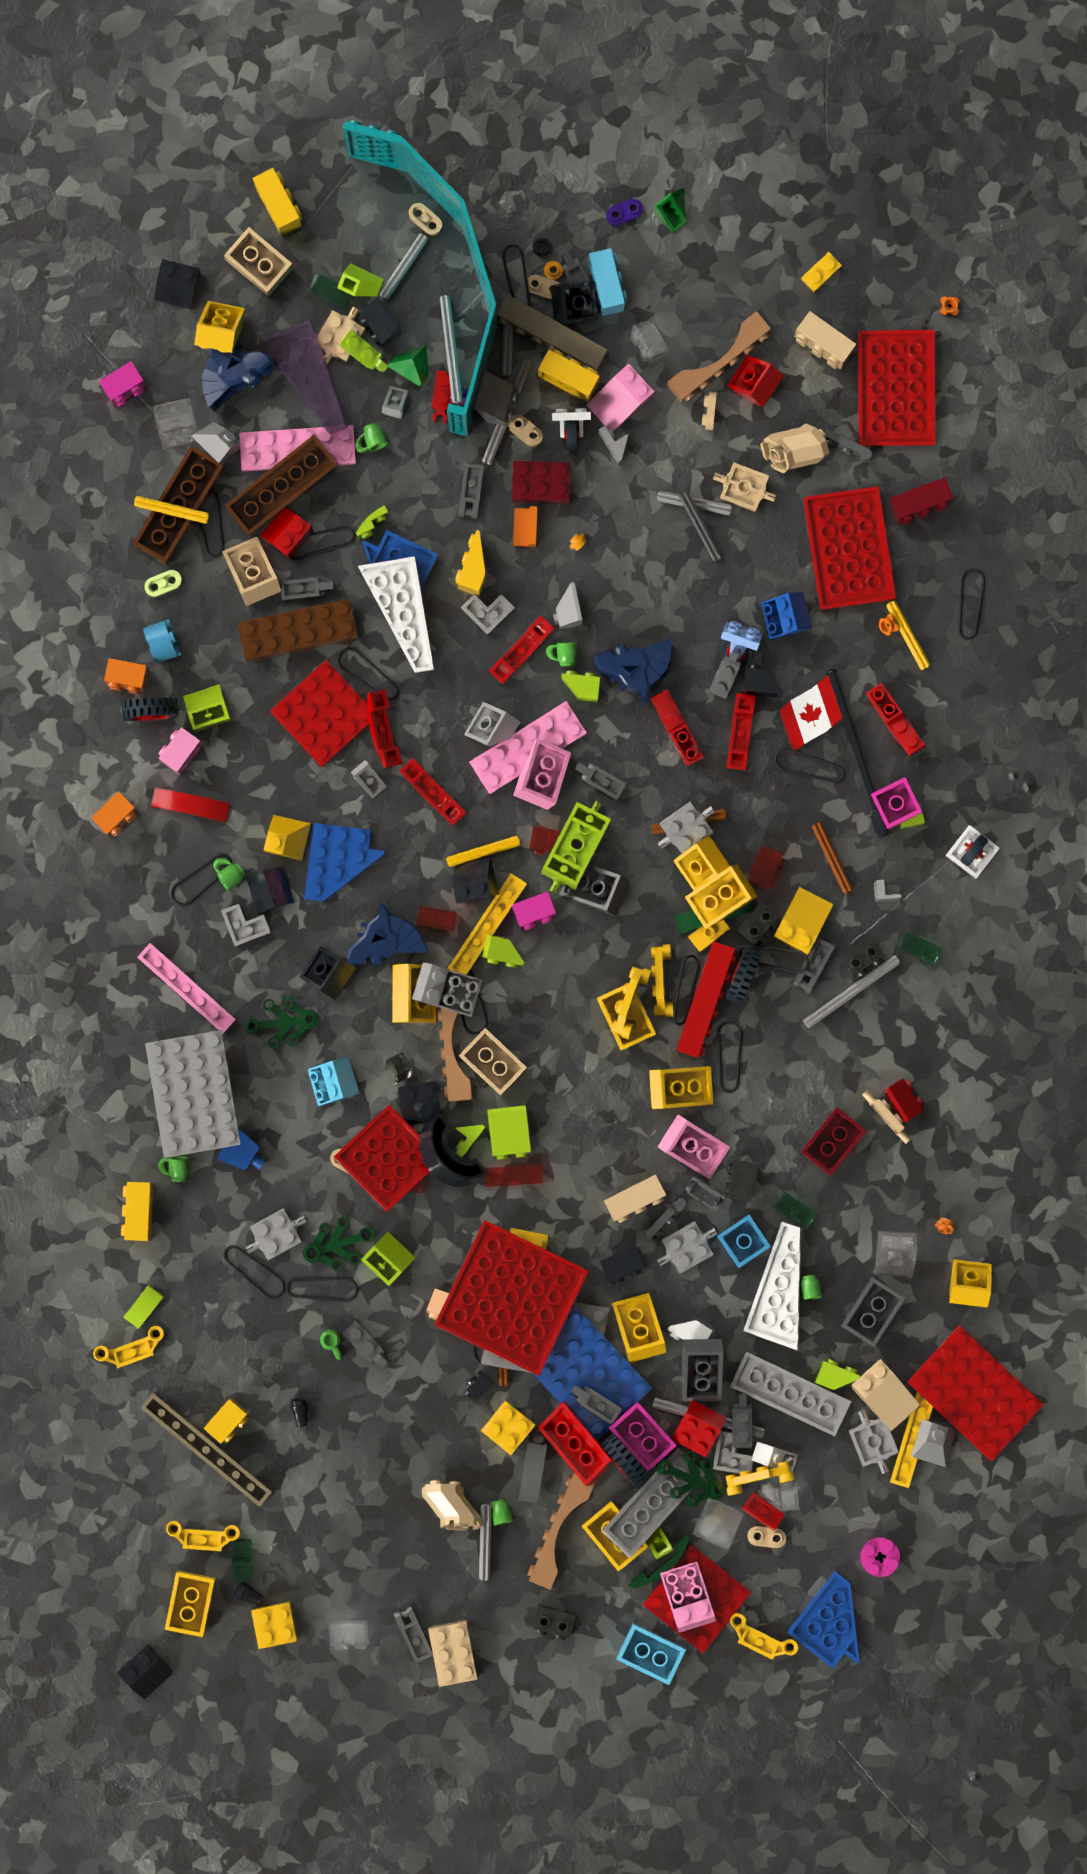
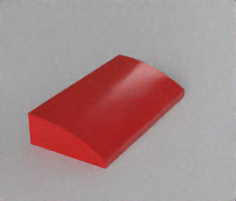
[538,1402,613,1486]

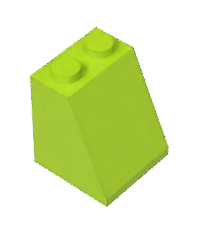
[487,1105,531,1160]

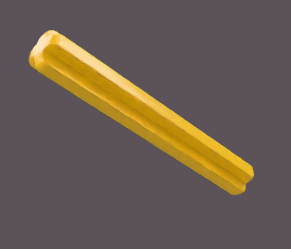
[134,496,209,524]
[886,600,930,670]
[446,836,521,867]

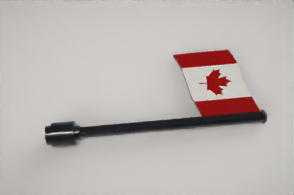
[780,669,893,838]

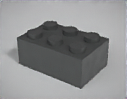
[840,1277,905,1347]
[681,1339,723,1401]

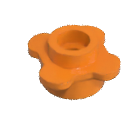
[940,296,959,316]
[879,614,899,636]
[935,1218,955,1234]

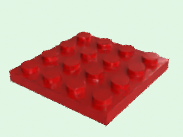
[270,660,369,768]
[333,1105,430,1213]
[642,1543,751,1653]

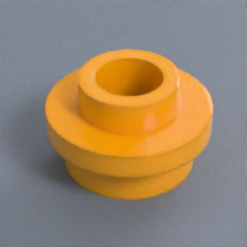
[544,261,563,280]
[570,533,587,551]

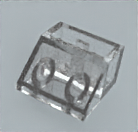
[630,319,670,367]
[153,398,198,450]
[757,1481,800,1511]

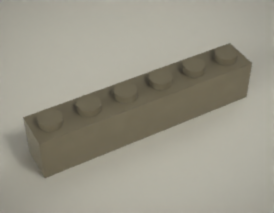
[497,294,607,370]

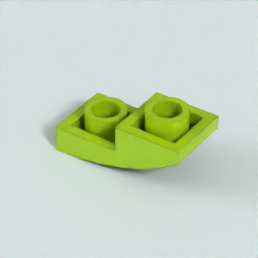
[356,505,389,539]
[124,1285,164,1329]

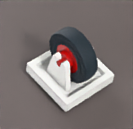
[552,408,591,451]
[945,825,1000,879]

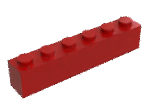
[676,941,737,1058]

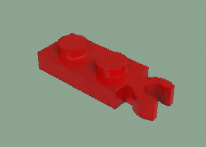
[432,370,452,424]

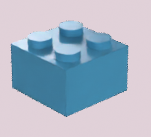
[717,1215,771,1268]

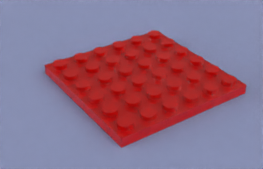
[434,1220,589,1376]

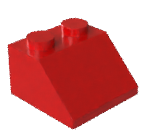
[727,355,784,407]
[260,507,313,560]
[883,1078,924,1123]

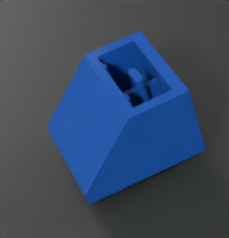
[761,592,812,640]

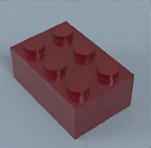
[512,461,570,504]
[889,477,953,525]
[800,1107,867,1176]

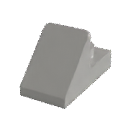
[381,386,408,419]
[598,426,628,465]
[351,760,387,799]

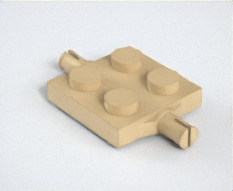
[314,307,366,366]
[713,462,776,512]
[862,1090,911,1144]

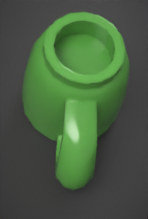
[355,423,388,453]
[546,642,578,666]
[213,858,245,890]
[158,1156,190,1182]
[800,1275,823,1301]
[320,1329,343,1361]
[490,1499,514,1526]

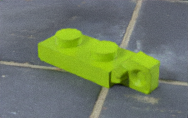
[338,329,388,372]

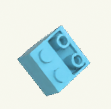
[308,1057,360,1106]

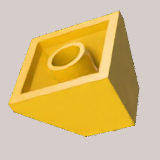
[264,815,311,861]

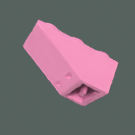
[660,1562,716,1633]

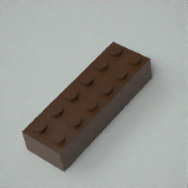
[225,434,339,536]
[133,446,225,566]
[237,599,359,663]

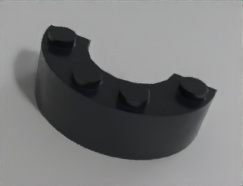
[419,1113,488,1187]

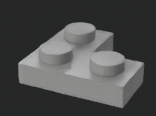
[461,594,515,635]
[221,904,271,947]
[712,1431,753,1473]

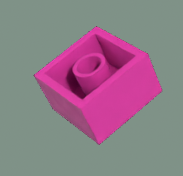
[99,361,147,408]
[871,777,924,830]
[512,892,556,931]

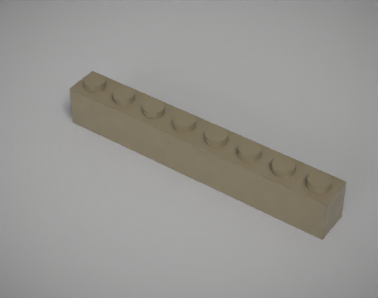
[141,1392,273,1507]

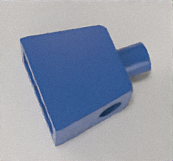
[217,1128,266,1171]

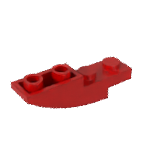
[866,683,925,757]
[650,689,703,766]

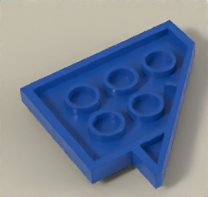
[362,530,438,591]
[304,823,385,902]
[787,1571,860,1668]

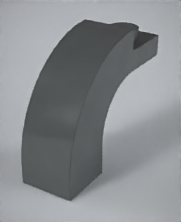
[518,1431,548,1504]

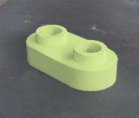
[145,570,182,597]

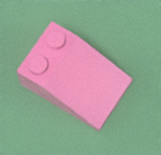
[586,364,655,432]
[513,738,571,810]
[658,1115,730,1179]

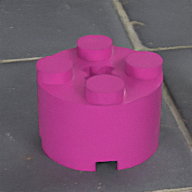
[860,1537,900,1577]

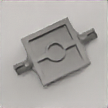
[658,801,715,854]
[246,1208,307,1261]
[657,1221,718,1274]
[848,1409,899,1474]

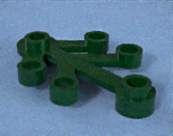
[245,997,319,1049]
[303,1217,375,1271]
[656,1451,725,1507]

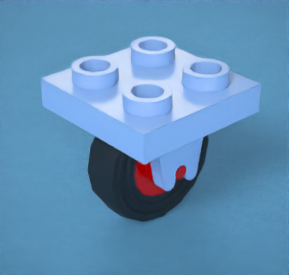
[719,621,763,668]

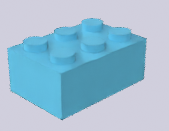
[588,248,627,316]
[616,1623,686,1685]

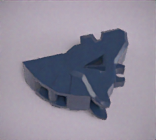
[202,343,276,412]
[594,638,672,703]
[347,903,428,964]

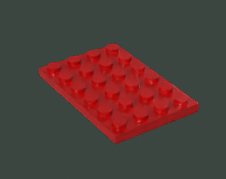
[858,330,935,446]
[803,486,896,611]
[907,1325,1043,1462]

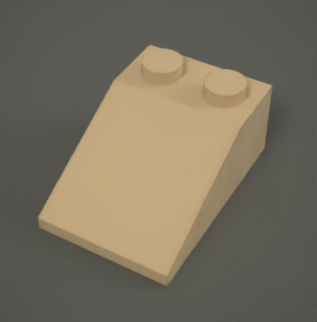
[222,537,281,606]
[852,1359,920,1431]

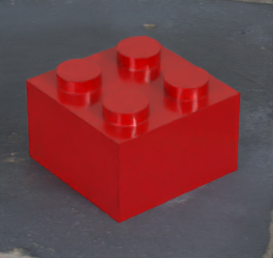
[672,1400,726,1457]

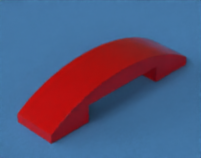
[489,615,555,684]
[367,689,403,768]
[727,693,755,771]
[399,758,466,826]
[151,788,230,822]

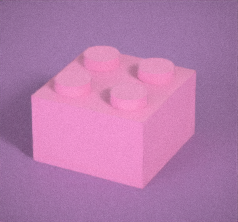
[159,727,203,776]

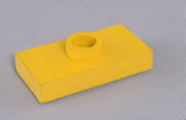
[688,920,730,952]

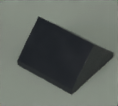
[246,866,294,914]

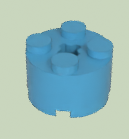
[143,619,181,663]

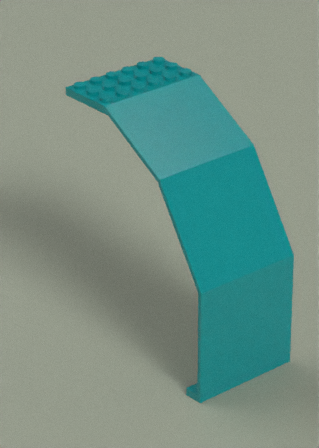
[343,120,497,436]

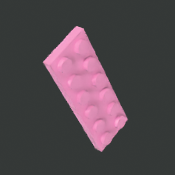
[239,425,356,472]
[469,701,587,794]

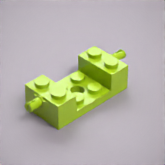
[541,801,611,895]

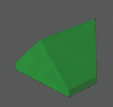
[654,188,688,233]
[388,345,428,386]

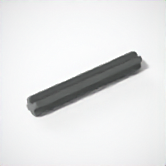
[679,491,722,561]

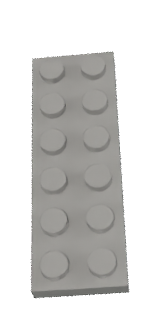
[730,1352,851,1436]
[602,1447,705,1558]

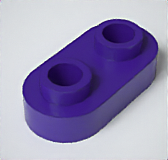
[606,199,643,226]

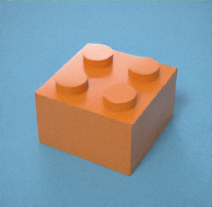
[104,658,150,695]
[91,791,138,838]

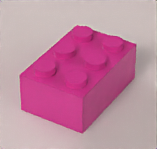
[609,1401,677,1471]

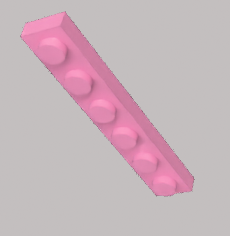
[137,943,236,1034]

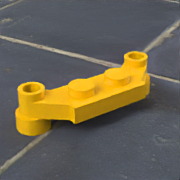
[651,944,674,1017]
[611,967,652,1039]
[93,1326,164,1368]
[725,1461,795,1496]
[166,1521,240,1551]
[730,1613,798,1660]

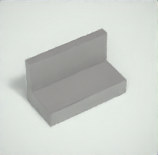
[874,880,901,902]

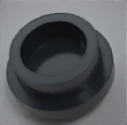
[533,238,552,257]

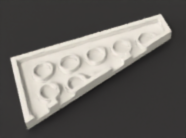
[358,557,434,673]
[743,1222,801,1350]

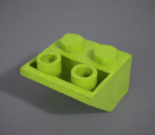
[183,685,231,733]
[361,1232,416,1286]

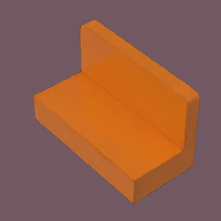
[513,506,537,547]

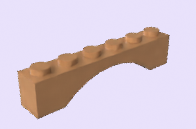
[667,311,771,403]
[438,1008,473,1102]
[527,1472,595,1590]

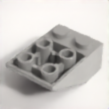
[412,962,483,1017]

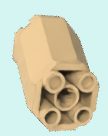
[760,423,830,473]
[422,1480,482,1531]

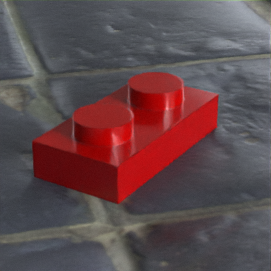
[742,1492,785,1531]

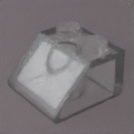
[875,1231,917,1277]
[692,1498,743,1550]
[329,1620,370,1650]

